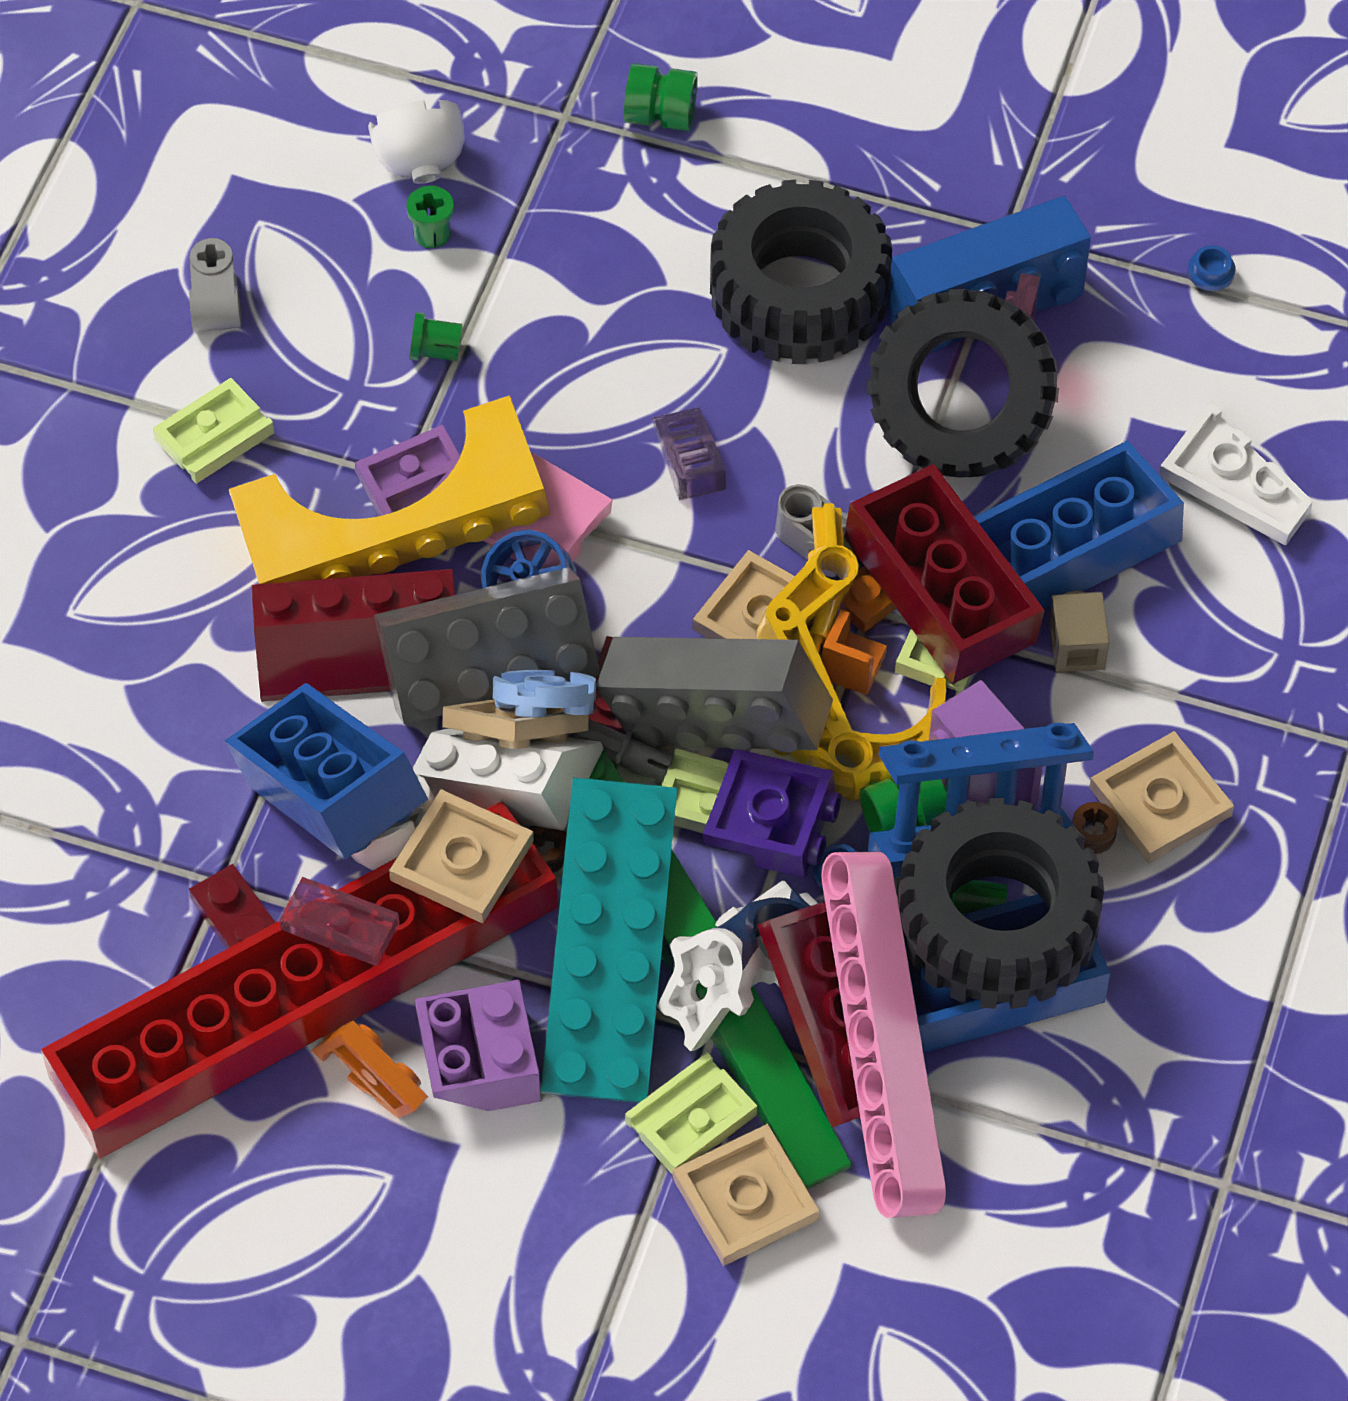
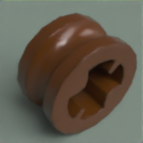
[1072,802,1119,854]
[528,826,567,873]

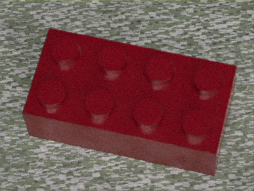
[844,464,1045,684]

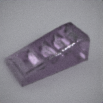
[653,407,726,500]

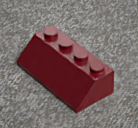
[251,569,454,702]

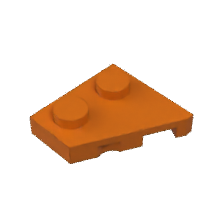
[311,1020,428,1119]

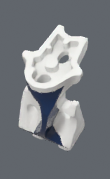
[657,881,818,1051]

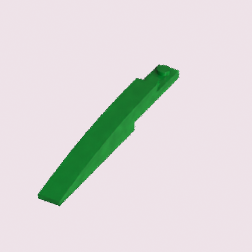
[589,749,851,1190]

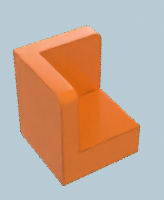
[822,609,887,695]

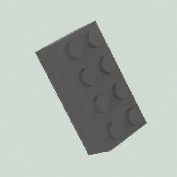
[374,567,600,724]
[596,637,833,752]

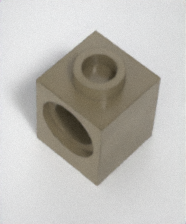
[1048,591,1110,673]

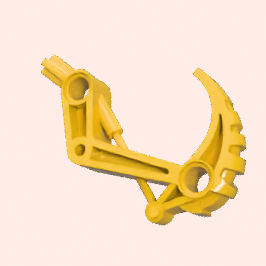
[756,503,946,801]

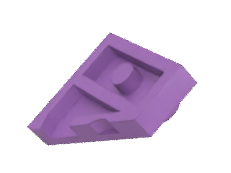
[355,425,460,516]

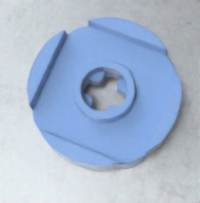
[493,670,596,718]

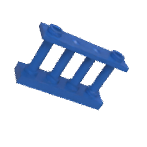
[868,723,1094,878]

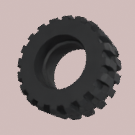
[710,179,893,364]
[867,289,1059,478]
[898,798,1104,1009]

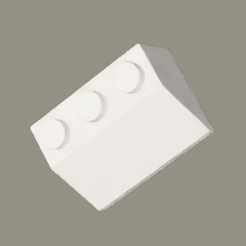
[413,728,604,830]

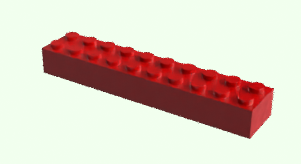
[41,801,558,1159]

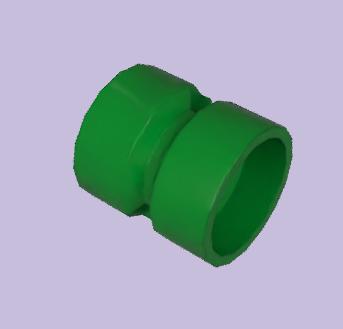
[623,63,698,132]
[859,778,947,833]

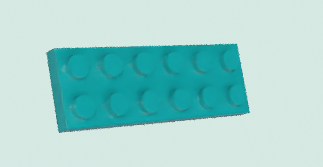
[541,777,677,1103]

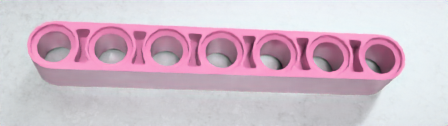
[822,852,946,1218]

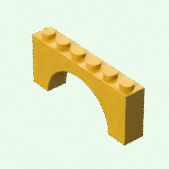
[229,395,551,584]

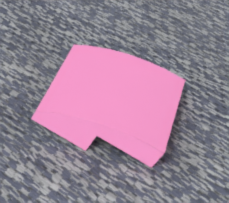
[483,453,613,569]

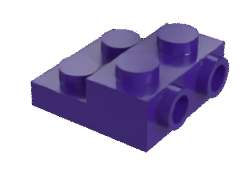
[703,749,842,878]

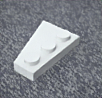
[1159,400,1313,546]

